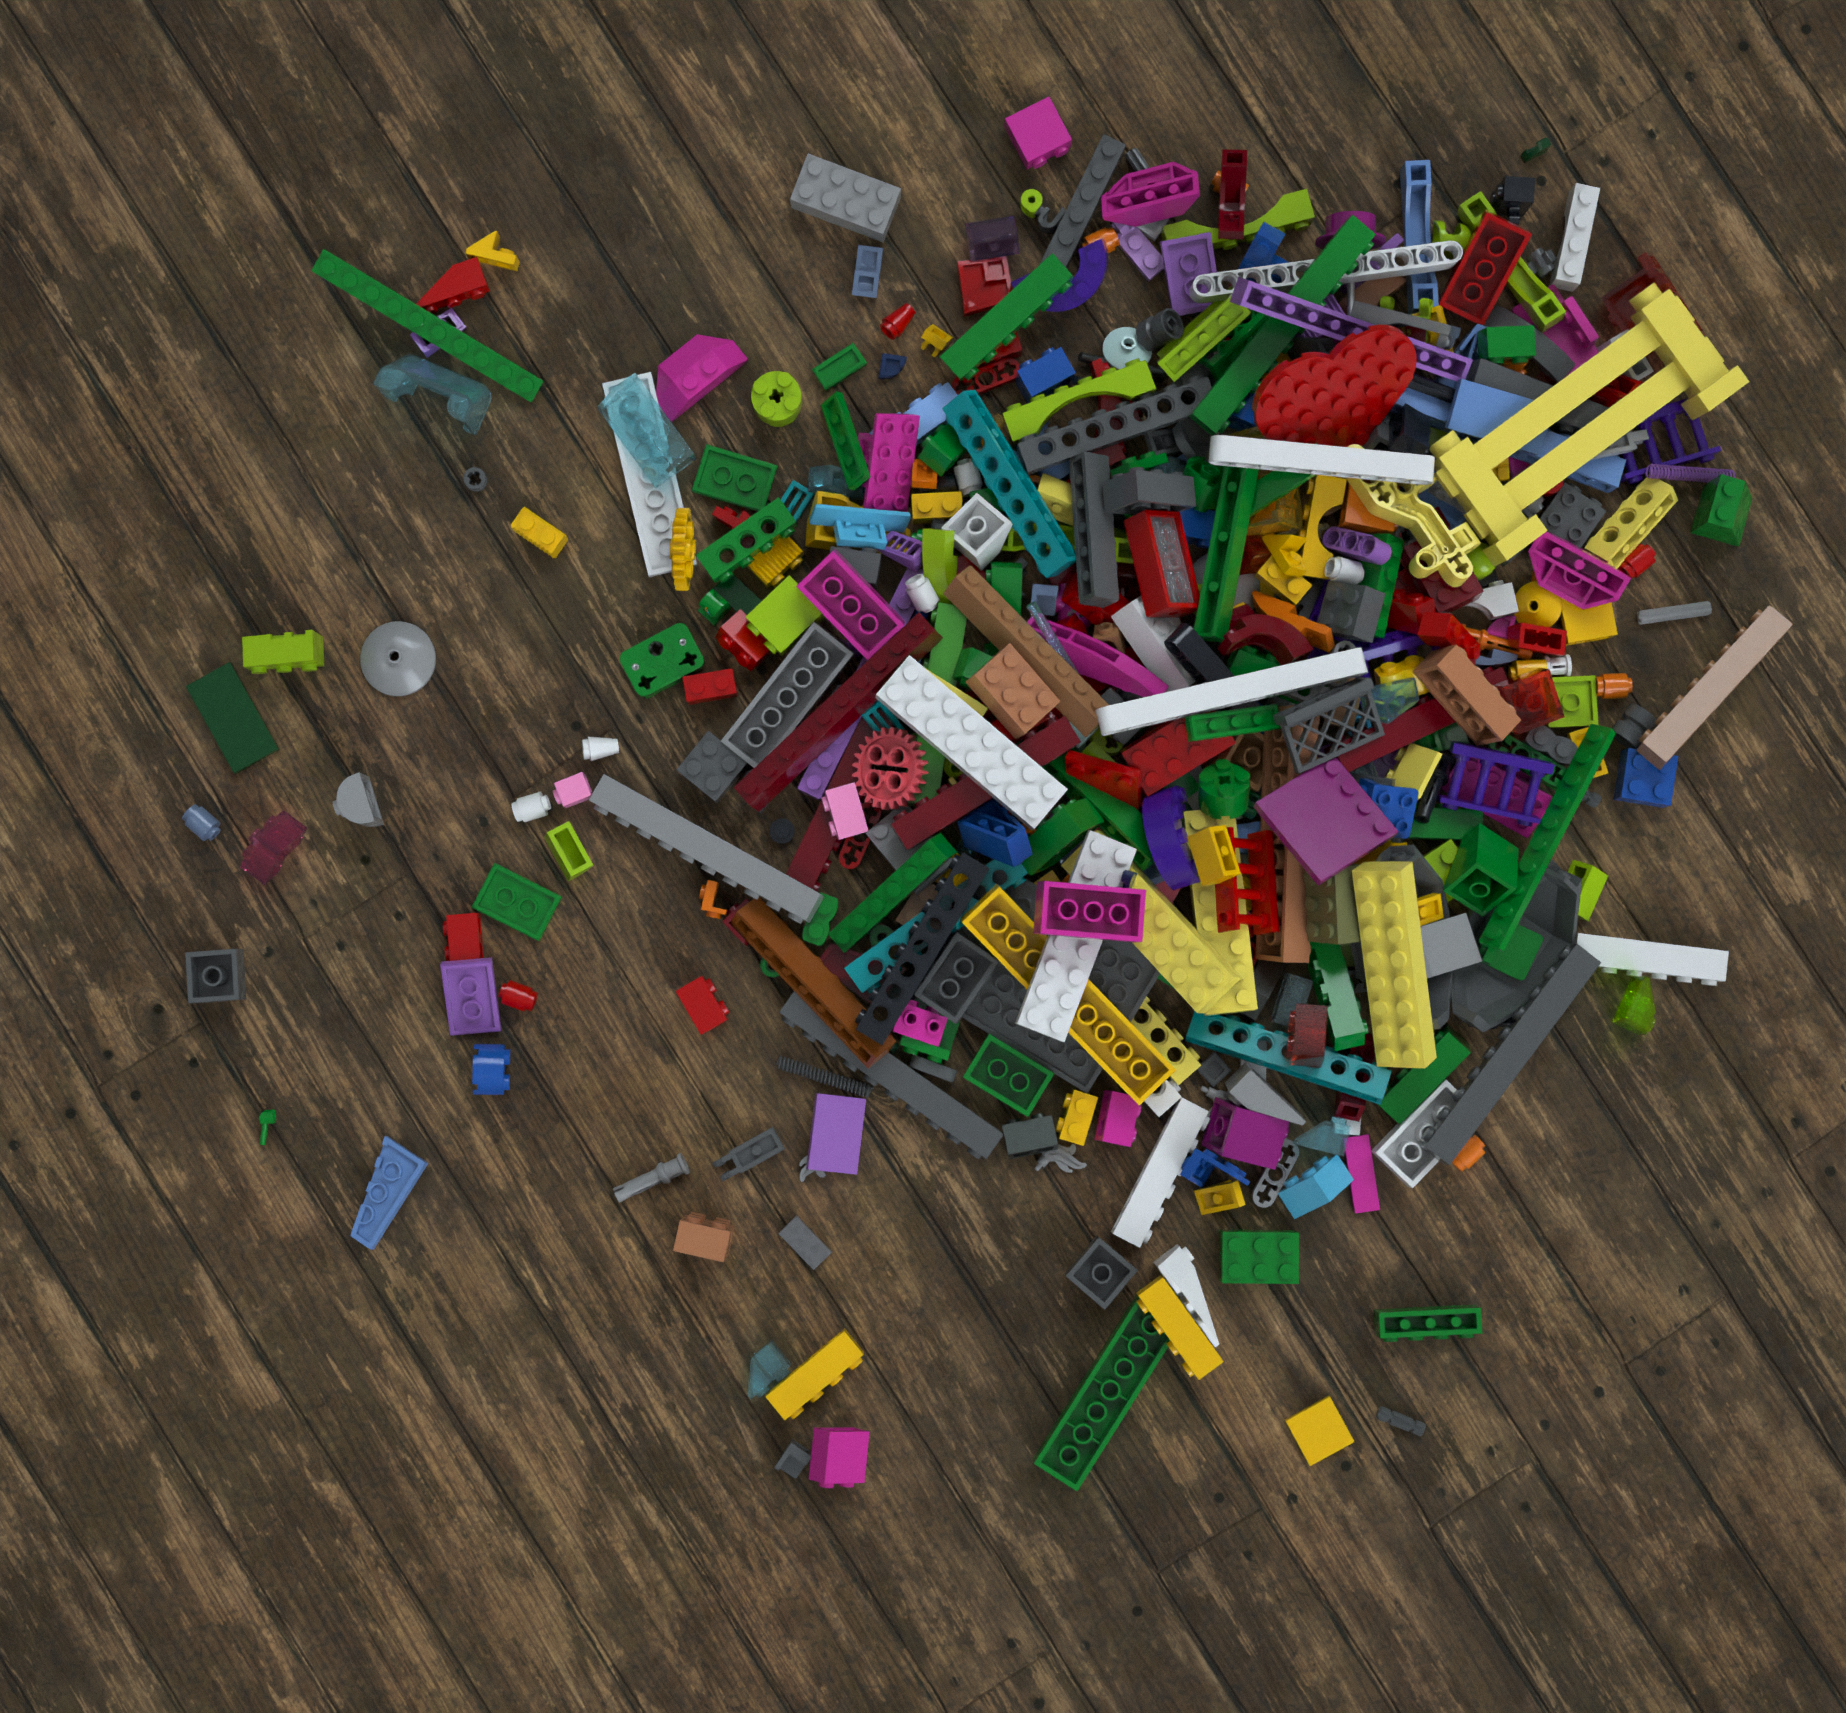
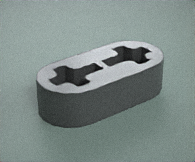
[909,1055,957,1082]

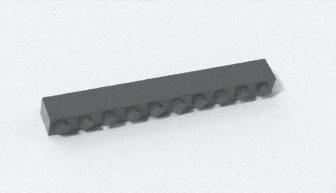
[1420,944,1601,1165]
[779,991,1004,1160]

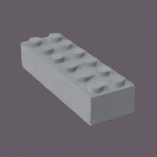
[721,622,857,768]

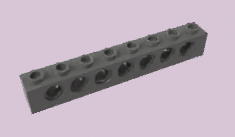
[1016,376,1212,475]

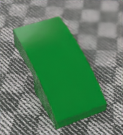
[1414,722,1470,752]

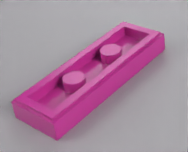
[1342,1134,1380,1213]

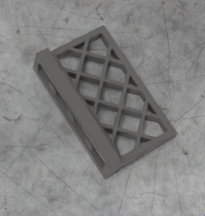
[1273,677,1385,773]

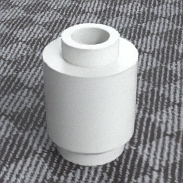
[953,458,983,497]
[1324,556,1364,585]
[905,574,939,613]
[512,792,551,822]

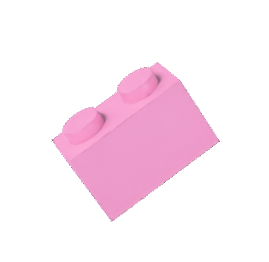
[821,782,868,840]

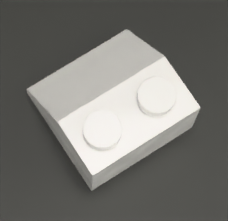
[941,493,1013,570]

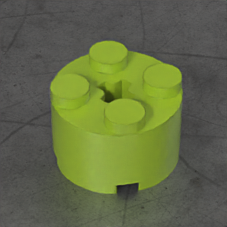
[751,371,802,427]

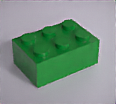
[1021,797,1104,876]
[962,1034,1054,1117]
[1219,1230,1299,1284]

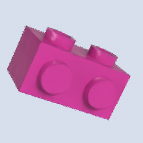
[891,1000,948,1047]
[1094,1090,1141,1147]

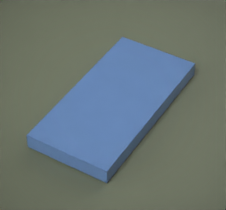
[1445,379,1547,455]

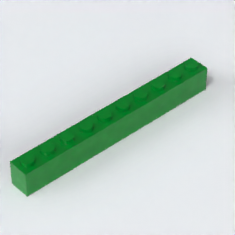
[1188,215,1376,436]

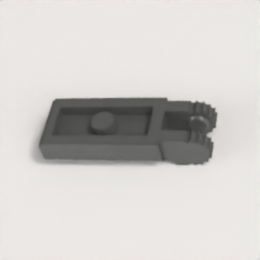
[712,1127,785,1182]

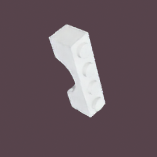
[1549,183,1600,292]
[1465,580,1519,620]

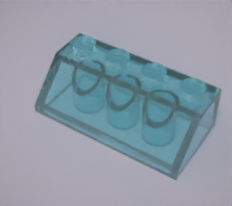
[597,373,696,488]

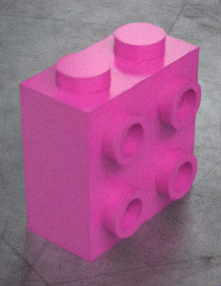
[1004,97,1072,169]
[809,1427,870,1488]

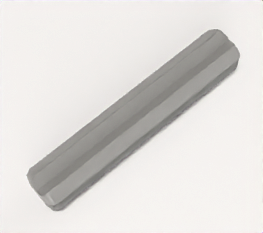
[1637,601,1712,625]

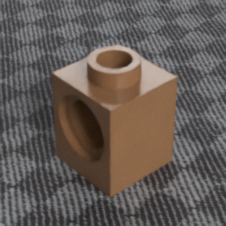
[1093,622,1126,654]

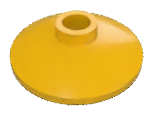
[1514,581,1562,628]

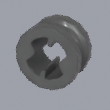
[463,467,487,492]

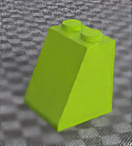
[746,575,826,656]

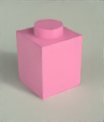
[553,772,592,808]

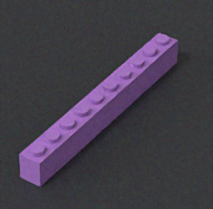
[1230,277,1473,382]
[797,568,924,802]

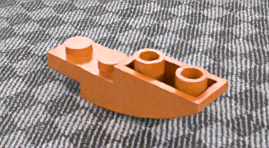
[1252,590,1335,652]

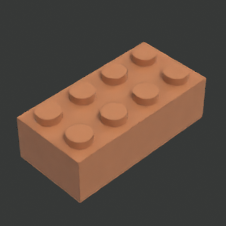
[1412,645,1521,746]

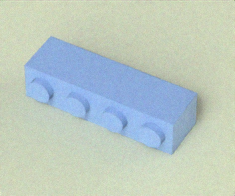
[869,382,957,446]

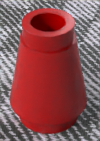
[880,303,916,340]

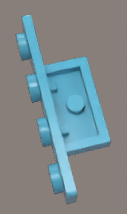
[809,504,911,550]

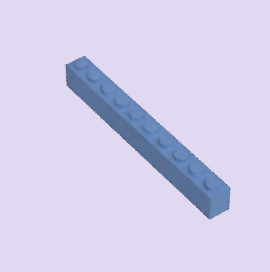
[1390,387,1626,493]

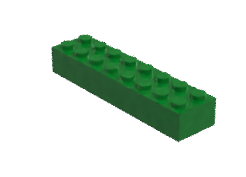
[1033,1286,1170,1491]

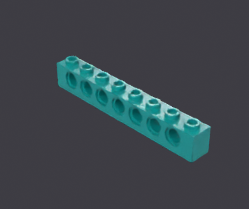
[942,390,1076,578]
[844,859,1028,994]
[1186,1011,1392,1105]

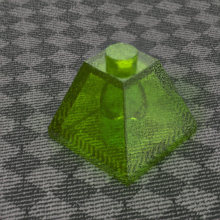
[1612,976,1656,1035]

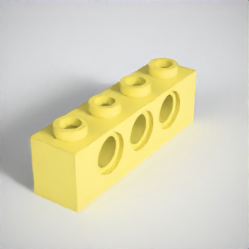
[1584,475,1678,568]
[1131,996,1201,1085]

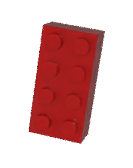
[1438,210,1532,326]
[1120,710,1236,796]

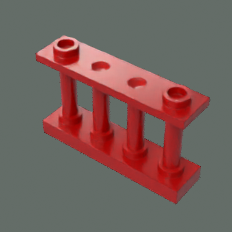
[1215,827,1279,935]

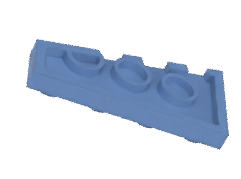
[350,1136,428,1250]

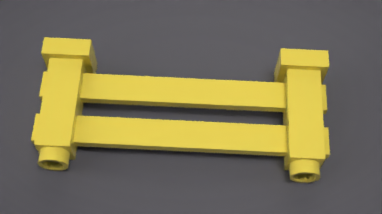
[1429,282,1749,567]

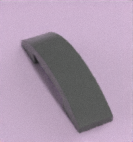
[1484,305,1575,383]

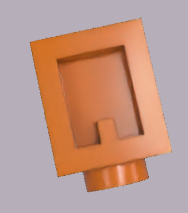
[911,459,937,489]

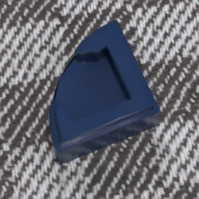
[879,353,907,380]
[1121,870,1137,888]

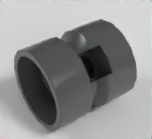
[1136,308,1184,351]
[1612,703,1656,749]

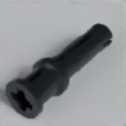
[1414,752,1456,824]

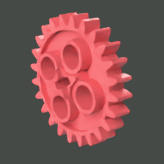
[852,727,928,810]

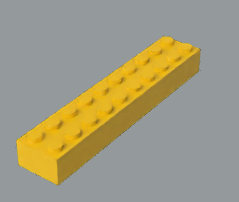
[960,884,1176,1105]

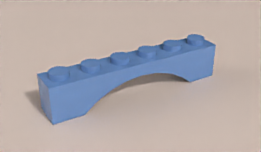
[1400,160,1439,315]

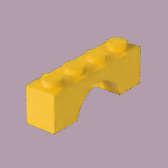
[1298,475,1347,580]

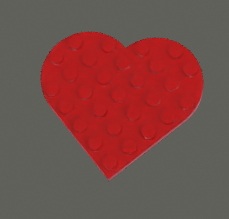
[1252,325,1417,447]

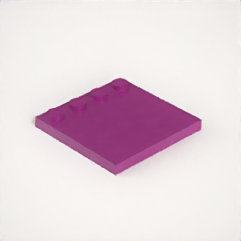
[1254,757,1399,886]

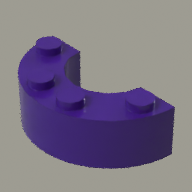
[1010,238,1108,312]
[1142,786,1201,890]

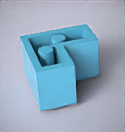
[1278,1154,1354,1219]

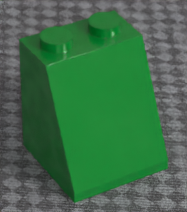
[1690,474,1752,547]
[1443,823,1519,917]

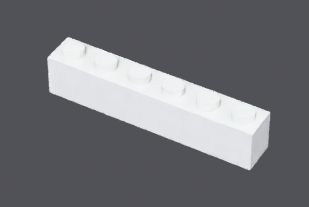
[1575,933,1729,986]
[1111,1097,1210,1248]

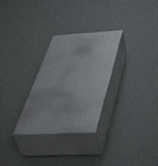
[778,1216,832,1270]

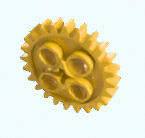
[669,508,696,591]

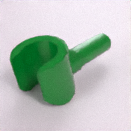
[259,1109,276,1145]

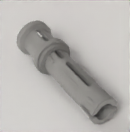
[613,1153,690,1202]

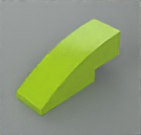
[922,528,958,605]

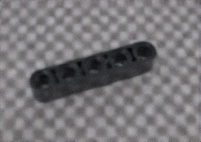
[1164,623,1260,711]

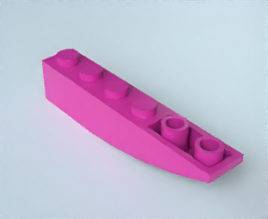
[1027,615,1169,697]

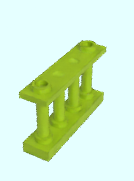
[1156,285,1251,382]

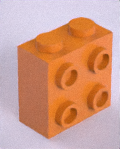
[1338,479,1400,534]

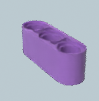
[1322,526,1392,565]

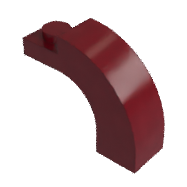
[1218,149,1248,240]
[1218,614,1313,665]
[1334,1033,1376,1122]

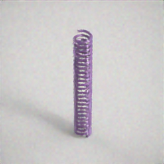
[1646,464,1736,483]

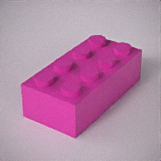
[796,549,905,660]
[1033,881,1146,942]

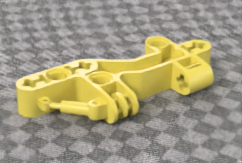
[1346,444,1481,587]

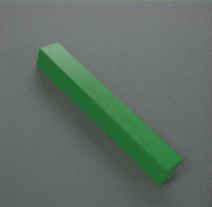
[1194,466,1259,643]

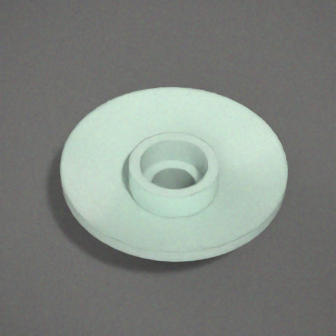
[1102,327,1152,370]

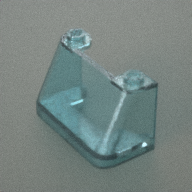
[373,354,492,436]

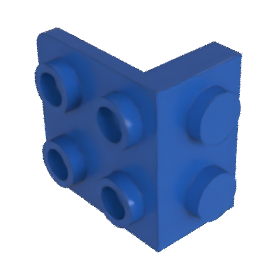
[1359,778,1418,839]
[1180,1148,1250,1188]

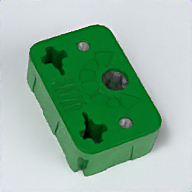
[620,623,705,699]

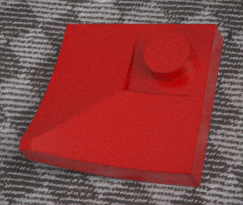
[957,255,1013,316]

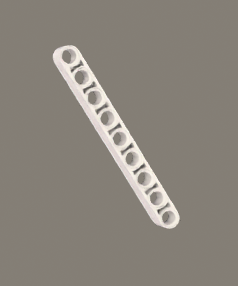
[1209,435,1435,485]

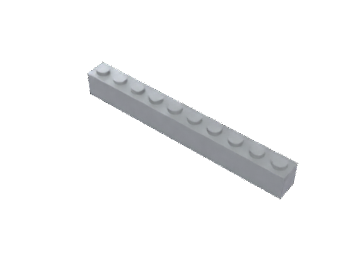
[589,774,824,924]

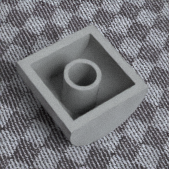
[333,772,384,827]

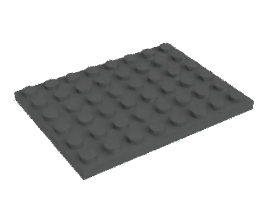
[917,859,1160,1093]

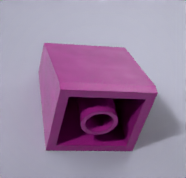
[1201,1097,1289,1170]

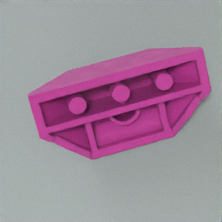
[1101,162,1200,227]
[656,334,749,422]
[1528,531,1631,610]

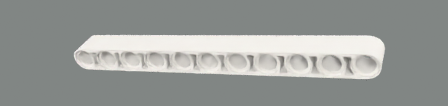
[1189,241,1463,303]
[1095,648,1368,736]

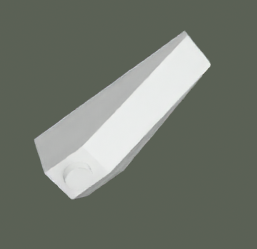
[1153,1245,1219,1347]

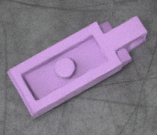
[1111,222,1164,282]

